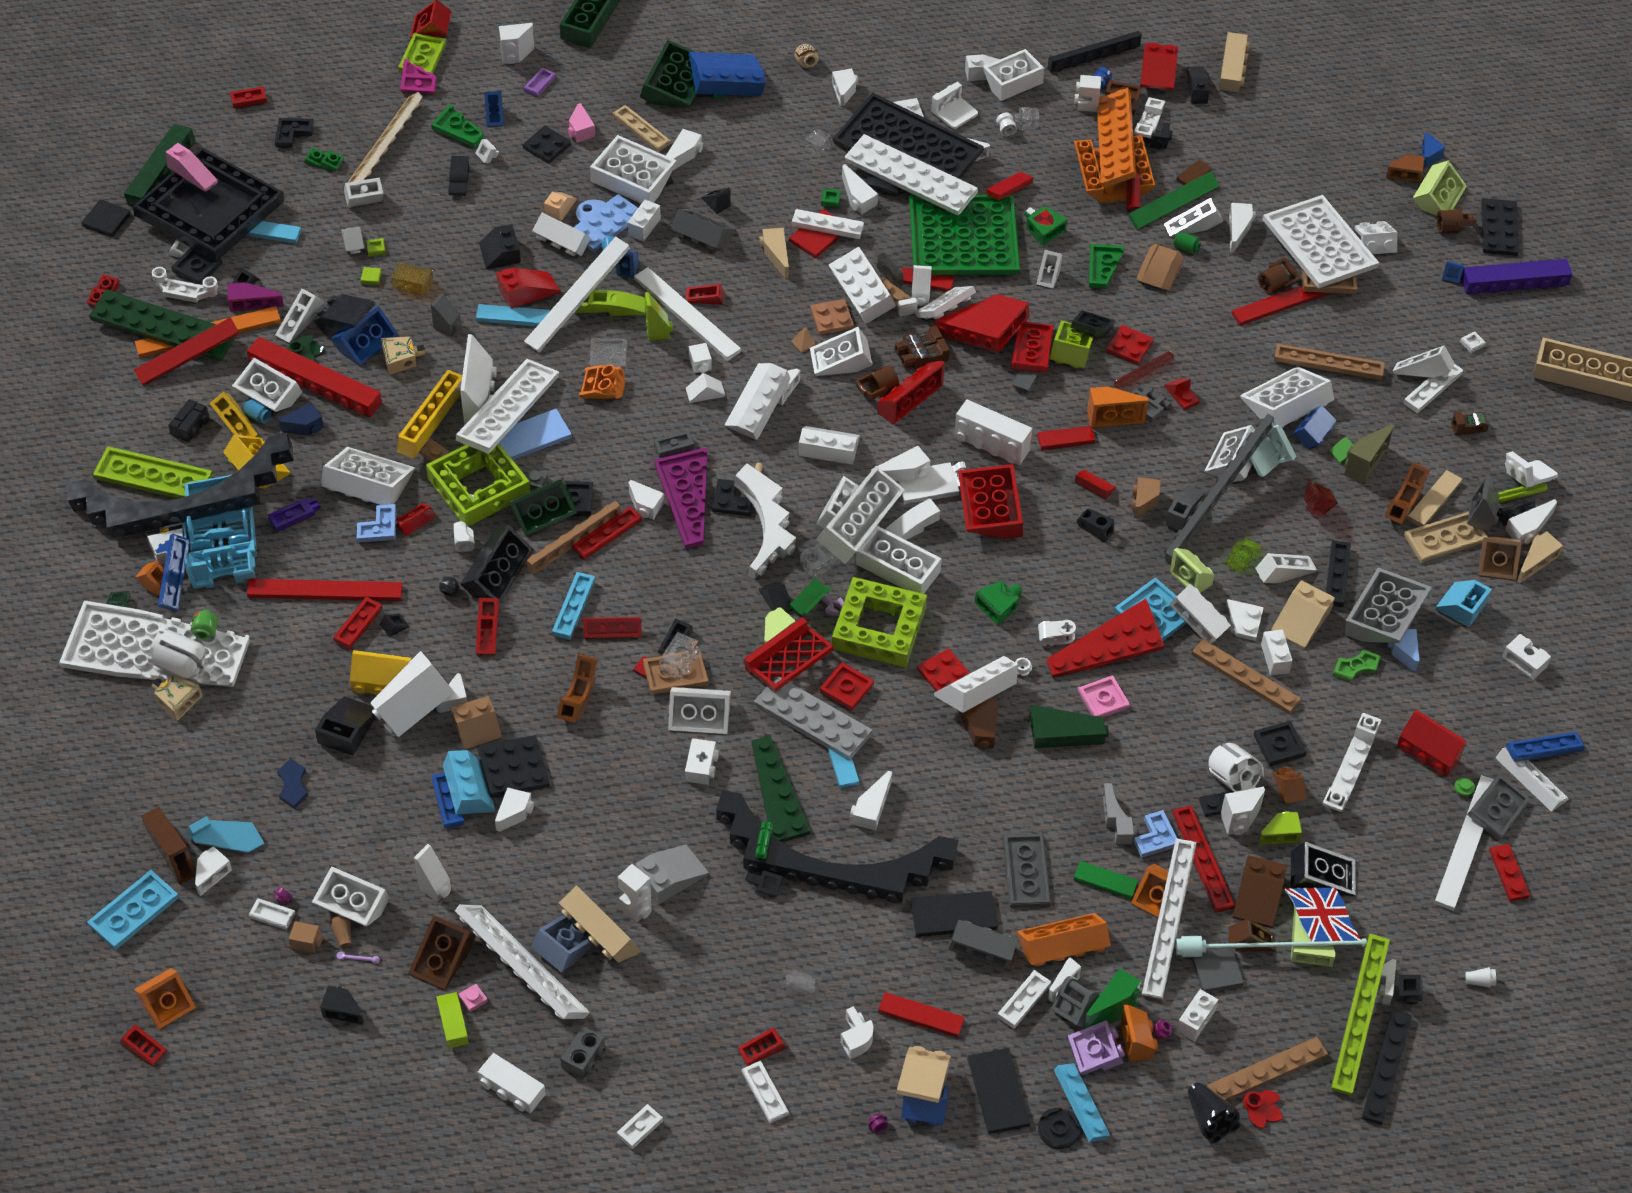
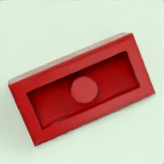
[1075,470,1116,500]
[396,503,436,536]

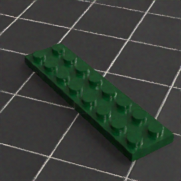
[89,290,236,361]

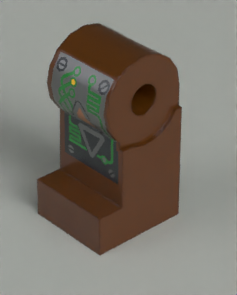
[1451,412,1489,435]

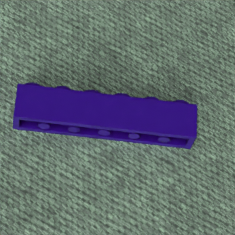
[1461,259,1572,294]

